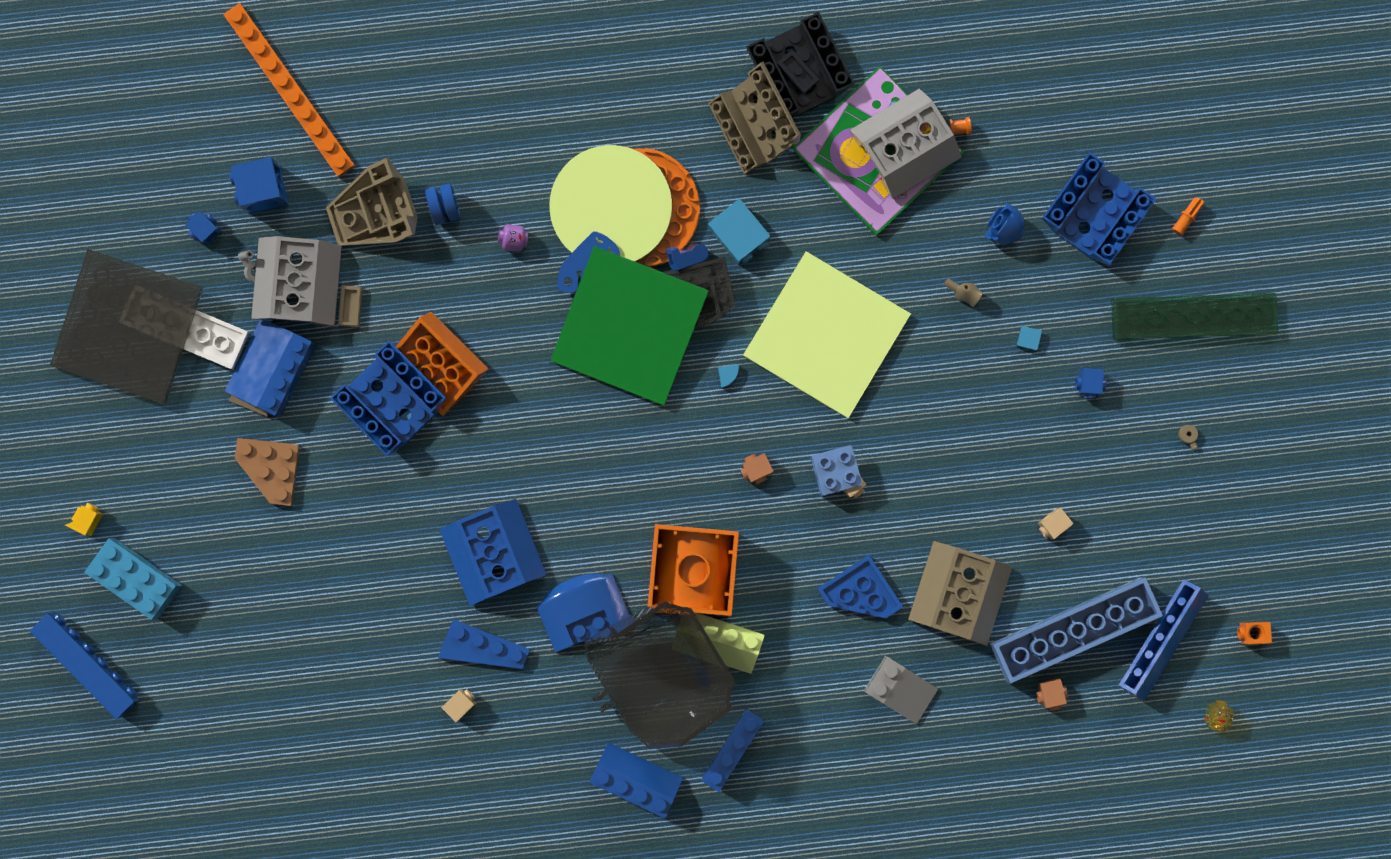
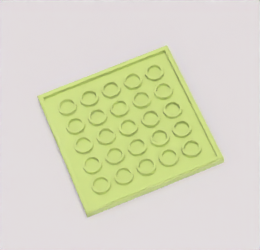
[743,252,911,419]

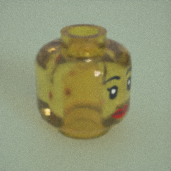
[1204,700,1234,732]

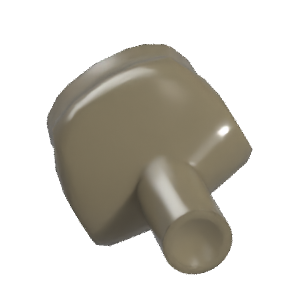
[944,278,983,307]

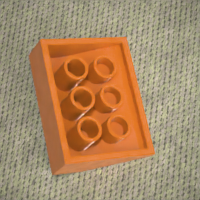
[396,312,488,416]

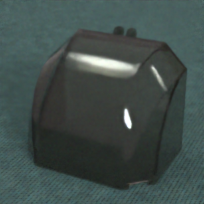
[585,601,735,749]

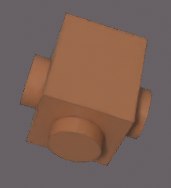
[740,453,773,485]
[1036,678,1068,711]

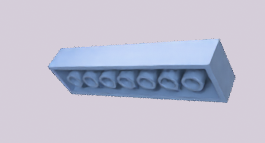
[990,578,1163,683]

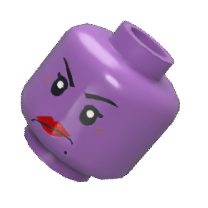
[498,224,528,252]

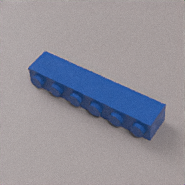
[1119,579,1209,702]
[30,613,140,719]

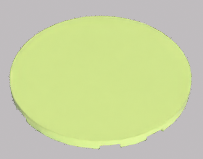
[550,145,672,261]

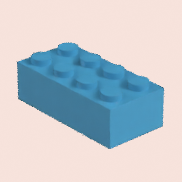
[84,538,183,620]

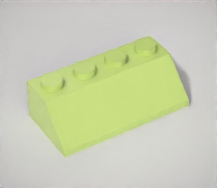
[673,612,765,674]

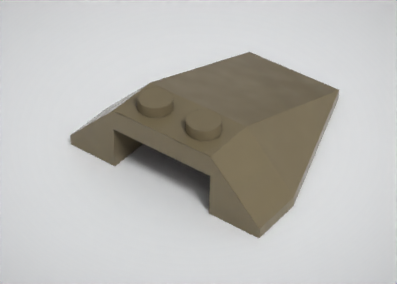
[326,158,418,246]

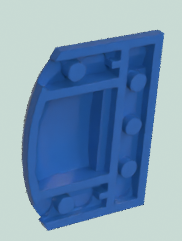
[536,573,631,652]

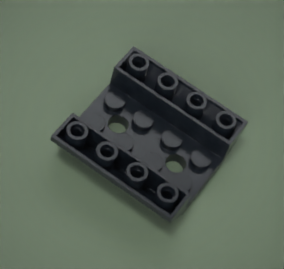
[746,12,855,117]

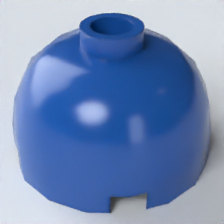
[985,203,1024,245]

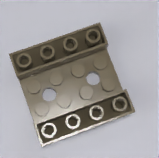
[708,62,801,174]
[908,541,1012,646]

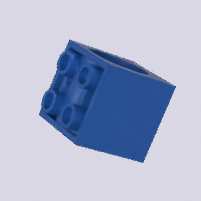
[229,157,289,214]

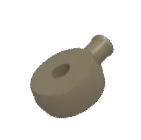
[1178,425,1198,450]

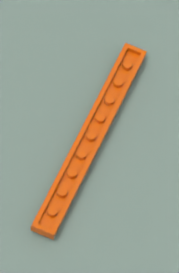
[223,3,355,178]

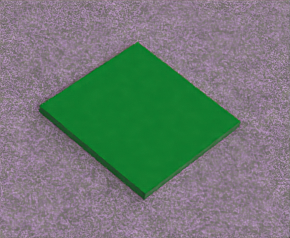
[550,246,709,405]

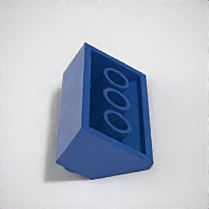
[589,742,683,818]

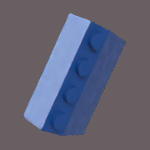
[225,320,316,418]

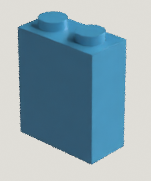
[708,198,770,265]

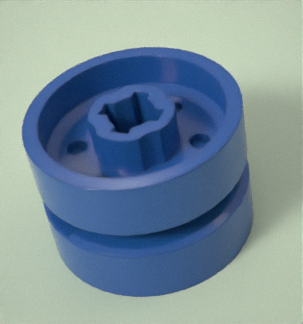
[425,183,461,225]

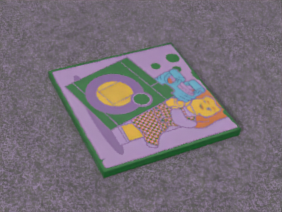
[792,66,964,236]

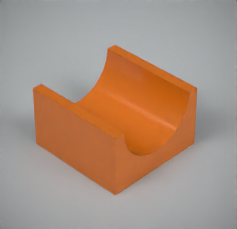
[647,524,739,616]

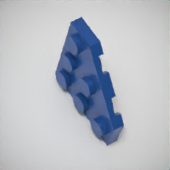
[817,555,903,618]

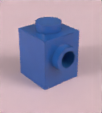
[185,211,222,246]
[1075,368,1106,399]

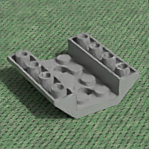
[850,89,962,199]
[251,236,342,326]

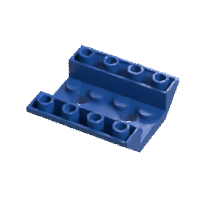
[1042,152,1156,265]
[330,341,446,456]
[439,499,547,606]

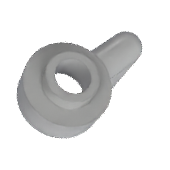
[238,250,257,283]

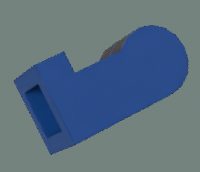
[665,243,708,270]

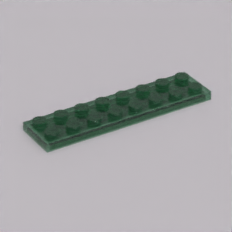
[1111,293,1278,340]

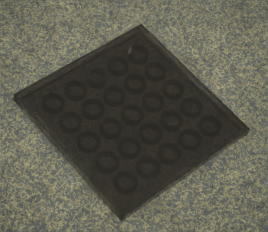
[50,249,203,404]

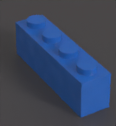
[701,708,764,792]

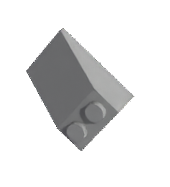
[864,656,938,724]

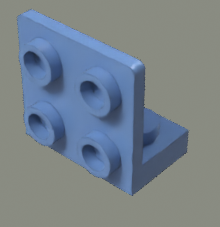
[810,445,862,497]

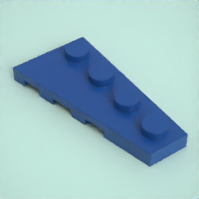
[438,619,531,669]

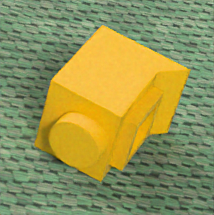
[65,503,103,536]

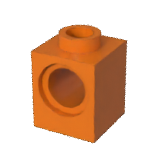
[1237,622,1272,644]

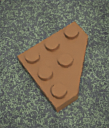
[235,438,300,506]

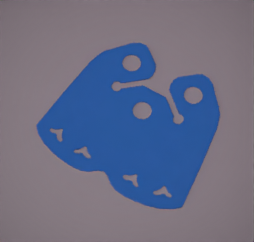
[557,231,620,293]

